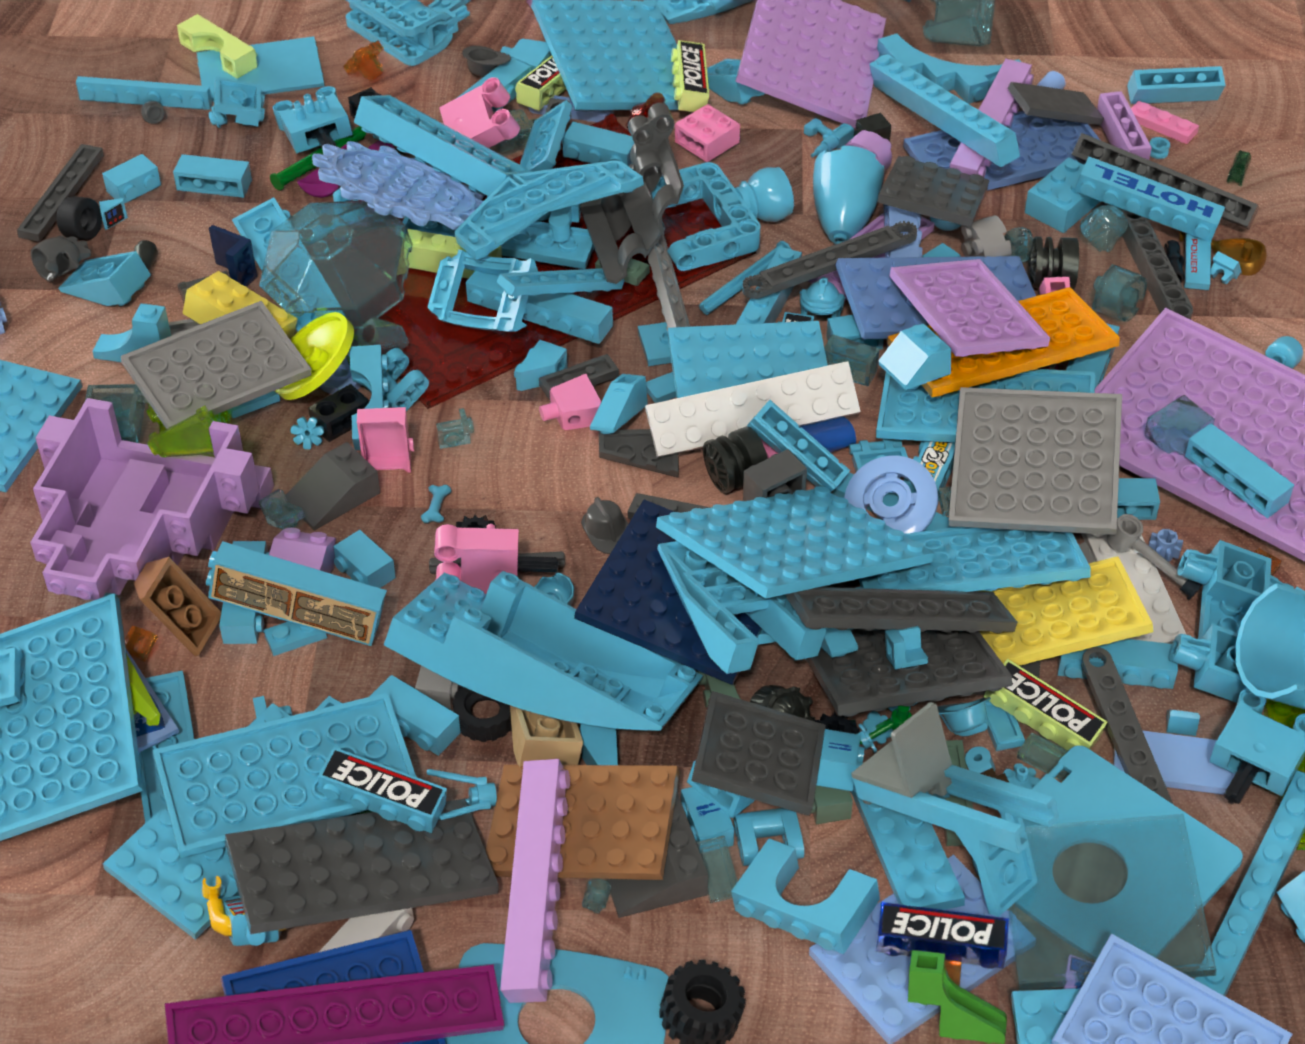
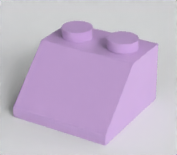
[269,528,336,573]

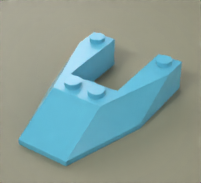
[657,541,827,674]

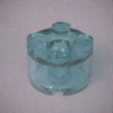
[1092,264,1147,322]

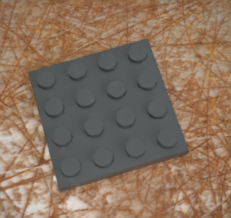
[877,156,990,227]
[691,691,826,816]

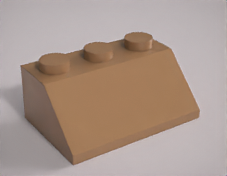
[134,557,221,656]

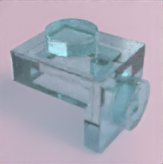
[436,408,474,449]
[259,489,305,530]

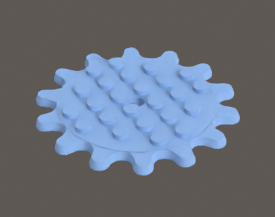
[312,141,485,230]

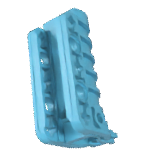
[346,0,470,66]

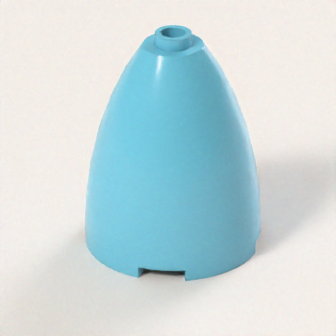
[813,146,885,244]

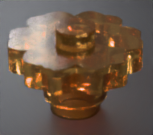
[343,41,384,81]

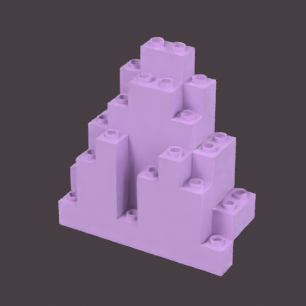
[30,398,274,600]

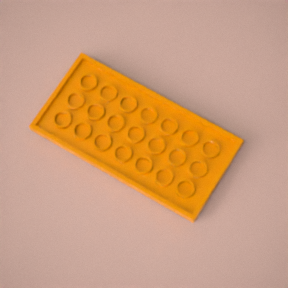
[887,287,1120,398]

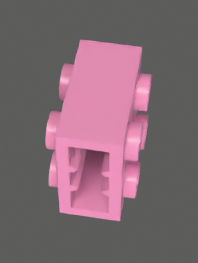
[675,104,740,162]

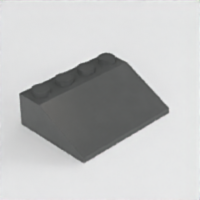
[605,793,708,918]

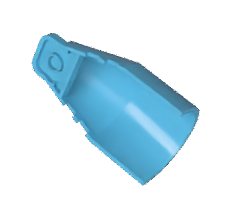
[1236,583,1305,710]

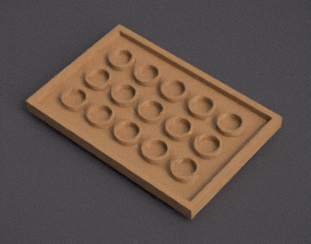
[486,765,680,880]

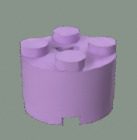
[840,130,892,171]

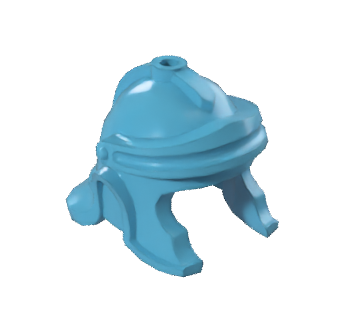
[800,277,846,318]

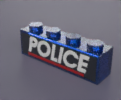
[876,902,1009,969]

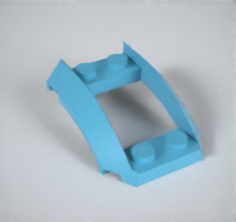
[428,250,538,332]

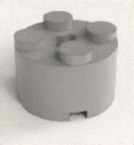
[961,215,1012,257]

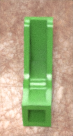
[908,950,1007,1044]

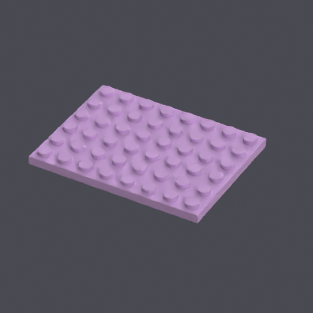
[735,0,886,129]

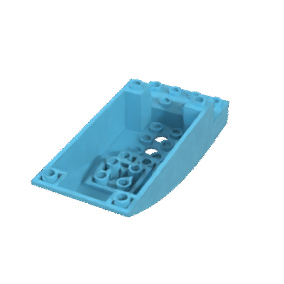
[384,571,703,731]

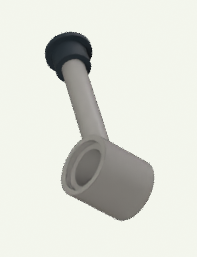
[1107,514,1203,600]

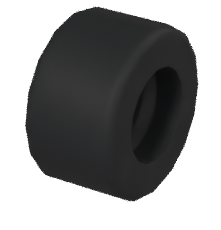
[57,196,102,240]

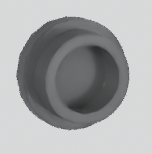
[141,101,164,124]

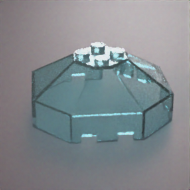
[259,201,413,329]

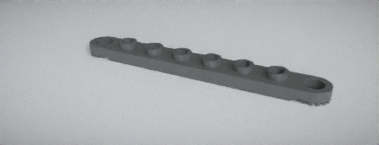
[742,221,917,299]
[1081,647,1173,804]

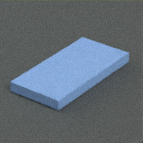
[1113,730,1235,795]

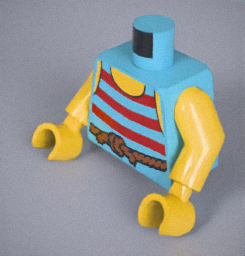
[202,876,286,946]

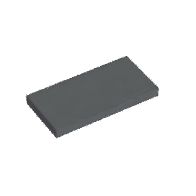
[1008,82,1104,125]

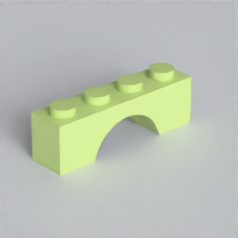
[177,14,257,79]

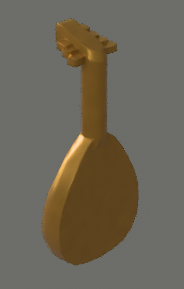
[1179,231,1267,276]

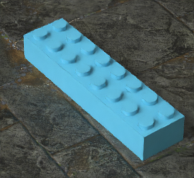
[354,95,532,198]

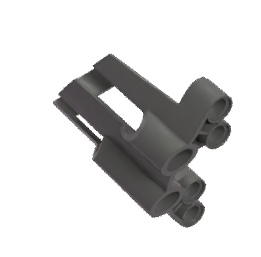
[580,103,684,284]

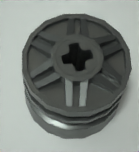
[1028,236,1079,289]
[703,426,768,494]

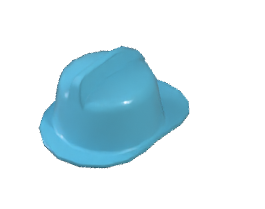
[937,697,991,736]

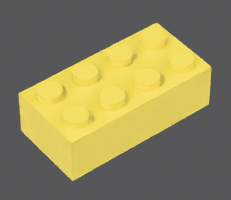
[183,271,298,340]

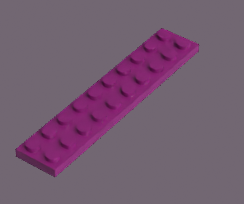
[164,964,504,1044]

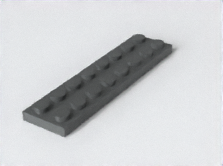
[786,587,1018,633]

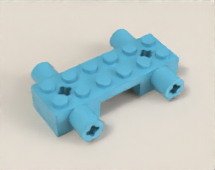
[1169,540,1294,703]

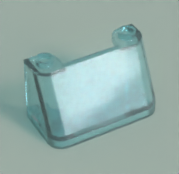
[923,0,995,47]

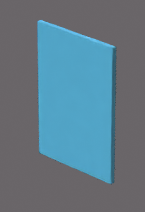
[197,37,324,102]

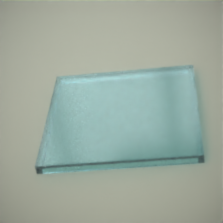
[1008,814,1216,990]

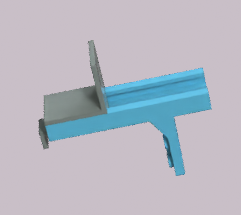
[851,702,1060,917]

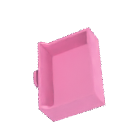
[357,407,414,473]

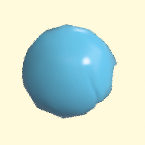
[534,572,575,606]

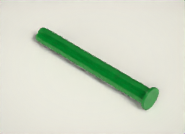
[270,126,366,191]

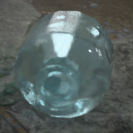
[1004,227,1034,263]

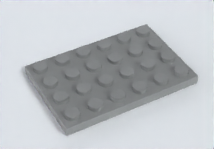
[121,301,311,434]

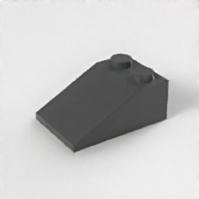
[284,442,380,531]

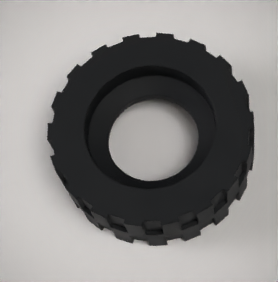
[452,686,512,742]

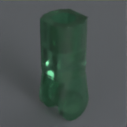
[1227,150,1251,186]

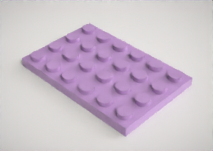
[889,259,1050,357]

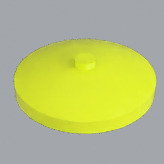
[275,312,354,400]

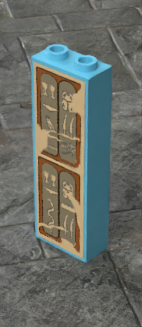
[206,541,387,646]

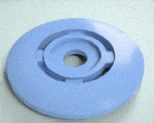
[844,455,938,534]

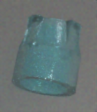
[582,879,611,913]

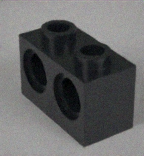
[308,384,369,442]

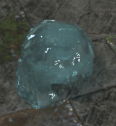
[1080,204,1128,252]

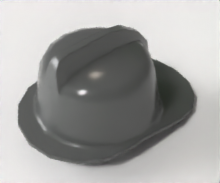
[462,46,511,77]
[581,497,628,554]

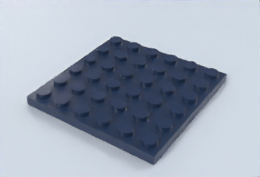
[574,499,762,685]

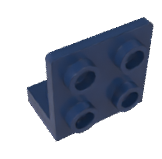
[209,225,258,287]

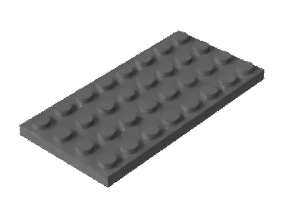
[225,799,499,934]

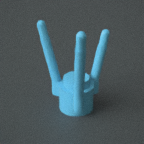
[426,769,497,820]

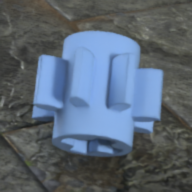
[1148,529,1183,562]

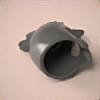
[31,236,91,283]

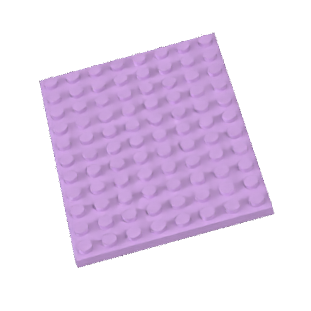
[1095,308,1305,561]

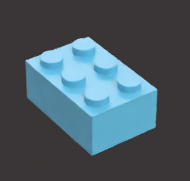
[1025,157,1101,233]

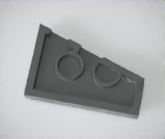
[599,429,679,478]

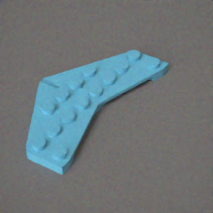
[455,160,644,260]

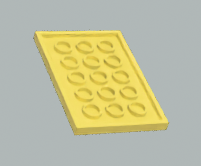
[976,556,1154,666]

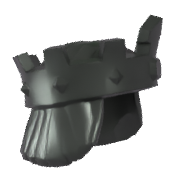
[750,685,815,721]

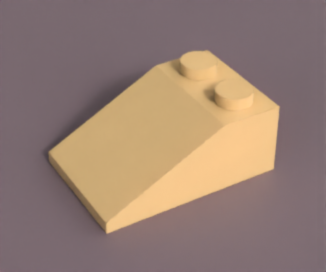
[510,705,583,767]

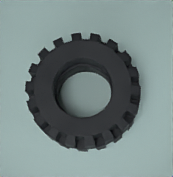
[659,960,746,1044]

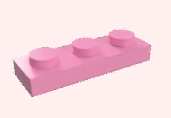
[1131,101,1199,144]

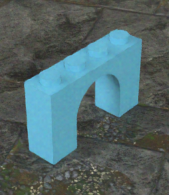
[731,838,880,954]

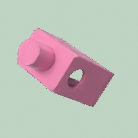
[539,374,601,430]

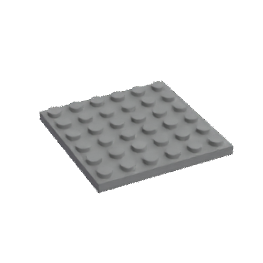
[949,387,1122,535]

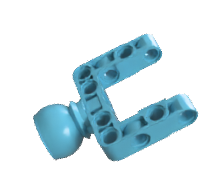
[652,162,794,271]

